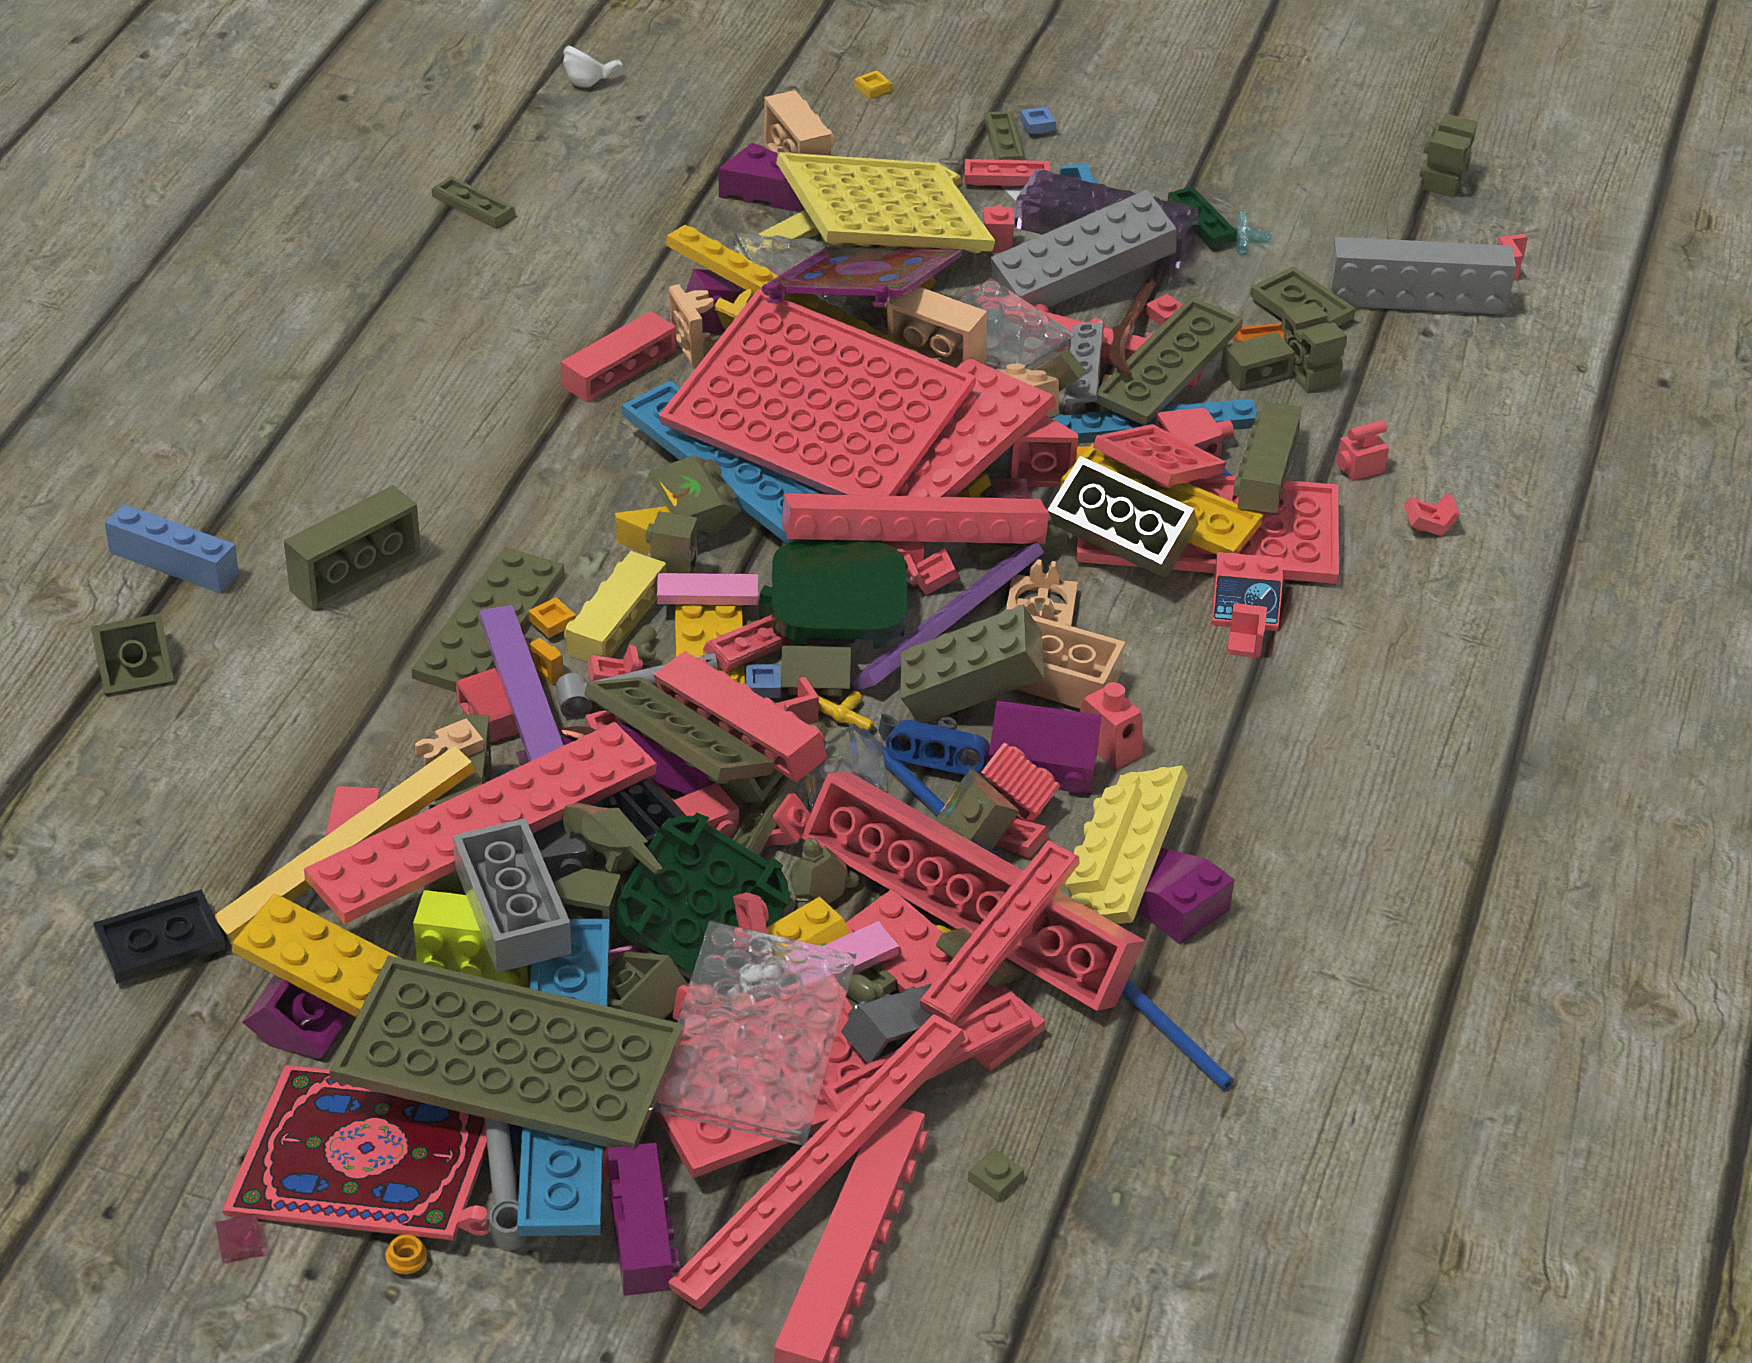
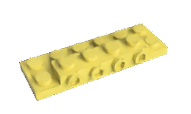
[1065,765,1188,924]

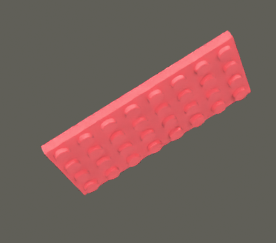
[1076,475,1339,584]

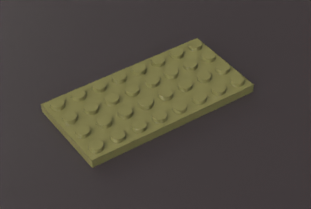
[329,956,684,1149]

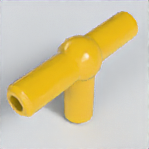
[818,691,874,732]

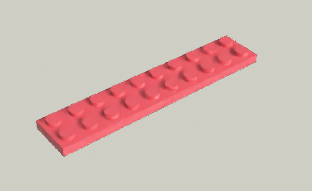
[304,722,656,925]

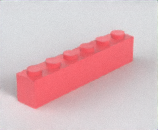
[654,651,828,783]

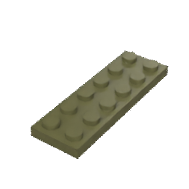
[1094,296,1243,426]
[412,547,564,692]
[584,677,774,784]

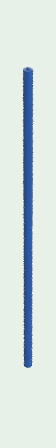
[856,729,1234,1090]

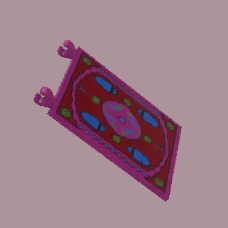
[762,247,962,307]

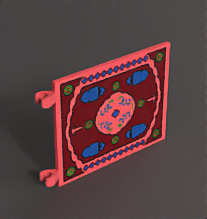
[222,1065,490,1240]

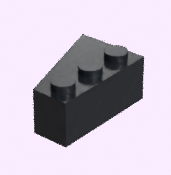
[603,778,683,880]

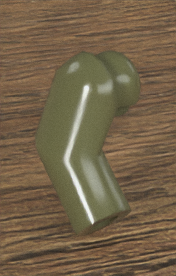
[628,625,657,666]
[837,974,884,1002]

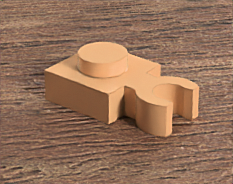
[415,718,484,766]

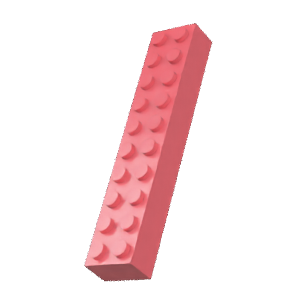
[801,772,1145,1011]

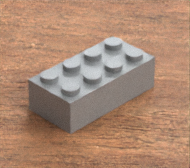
[452,818,572,973]

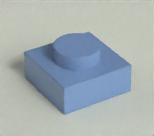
[1020,107,1056,135]
[746,664,781,698]

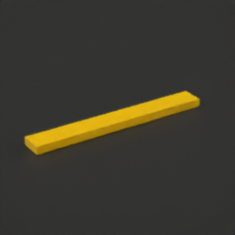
[214,746,476,942]

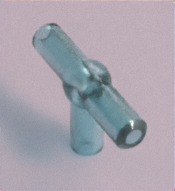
[1236,211,1272,255]

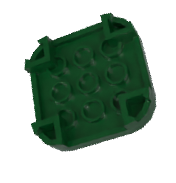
[771,540,907,650]
[614,812,791,989]

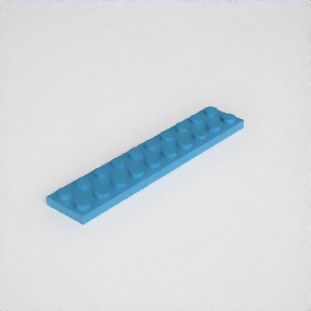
[622,381,879,543]
[517,919,610,1236]

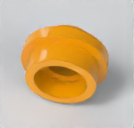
[386,1235,427,1274]

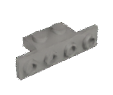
[1064,322,1104,410]

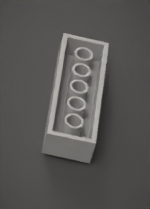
[991,190,1177,308]
[1327,237,1516,315]

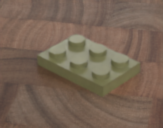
[1250,266,1356,326]

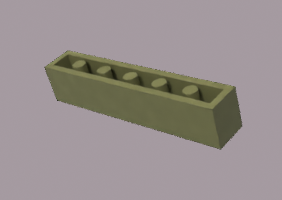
[1233,402,1302,514]

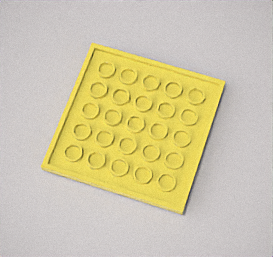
[776,152,995,253]

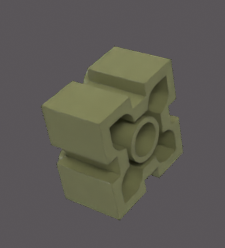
[1419,113,1478,197]
[1281,302,1347,393]

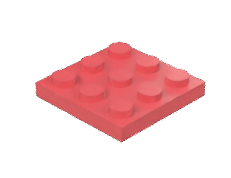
[1093,424,1227,488]

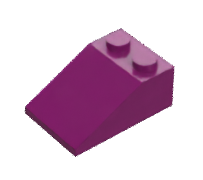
[1137,847,1235,944]

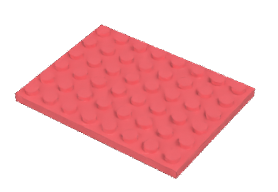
[659,289,976,496]

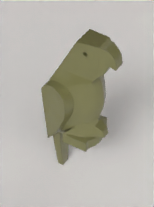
[562,803,663,874]

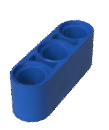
[885,720,990,775]

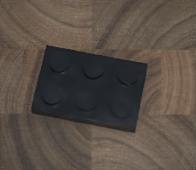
[93,889,226,984]

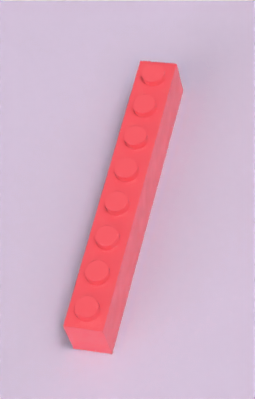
[782,493,1049,544]
[774,1107,929,1363]

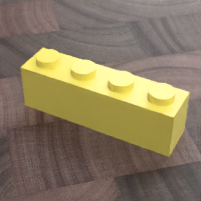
[564,551,666,662]

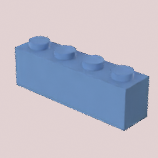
[105,504,239,593]

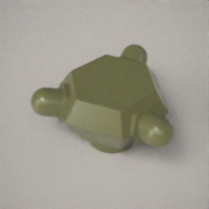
[790,838,860,911]

